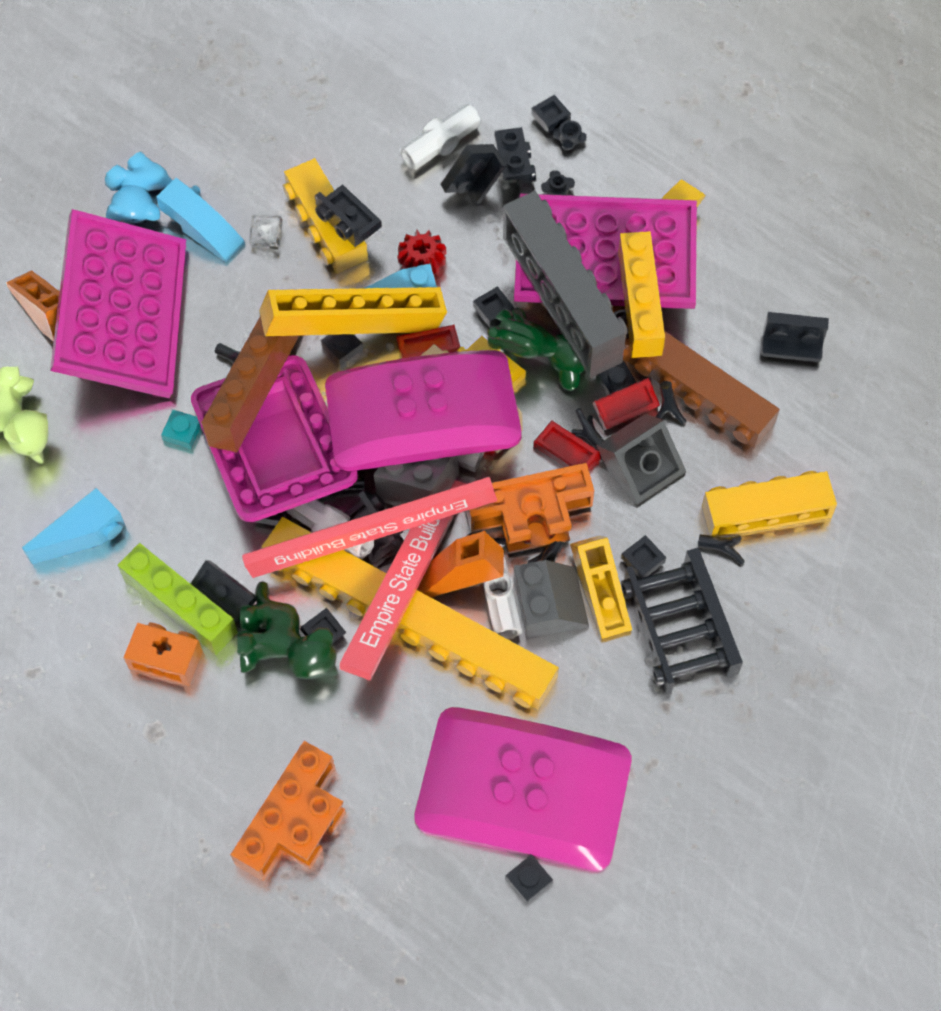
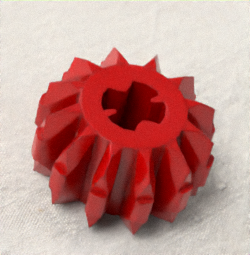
[397,229,447,275]

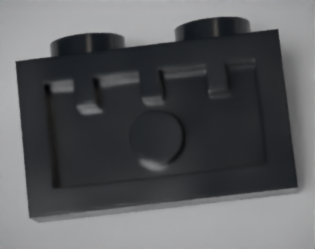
[440,144,506,204]
[761,312,829,362]

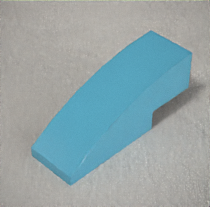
[156,178,245,263]

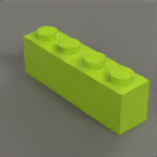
[117,542,238,655]

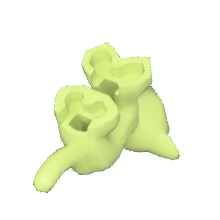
[0,367,49,464]

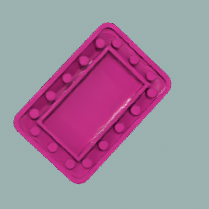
[325,350,522,471]
[190,355,358,522]
[414,707,632,872]

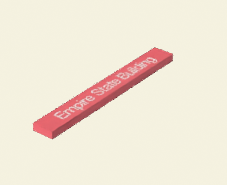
[242,477,497,578]
[339,480,466,681]

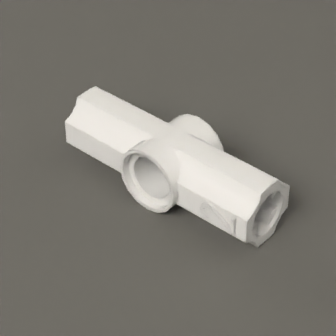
[400,104,481,170]
[287,499,374,560]
[482,544,522,640]

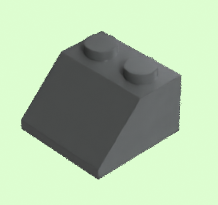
[596,414,686,504]
[513,560,589,639]

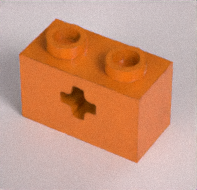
[123,622,203,686]

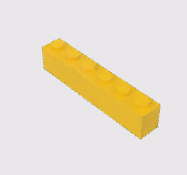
[259,287,447,336]

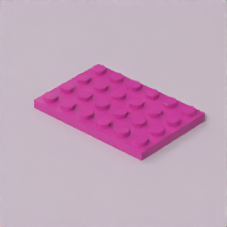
[514,194,697,309]
[50,209,186,398]

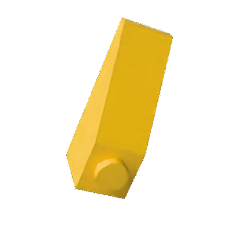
[570,535,632,639]

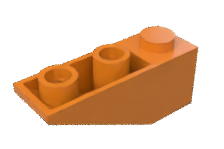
[418,531,504,597]

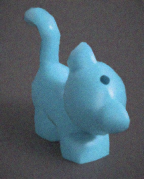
[105,152,201,224]

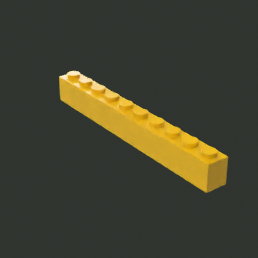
[262,517,559,710]

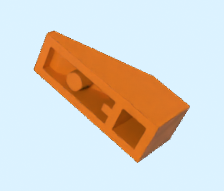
[6,270,60,342]

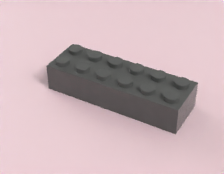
[503,191,627,378]

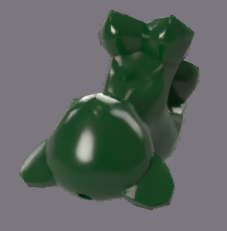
[488,307,585,391]
[237,581,338,680]

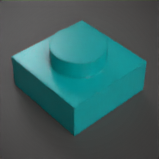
[161,409,201,449]

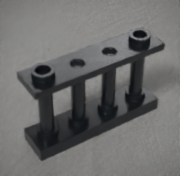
[621,547,743,695]

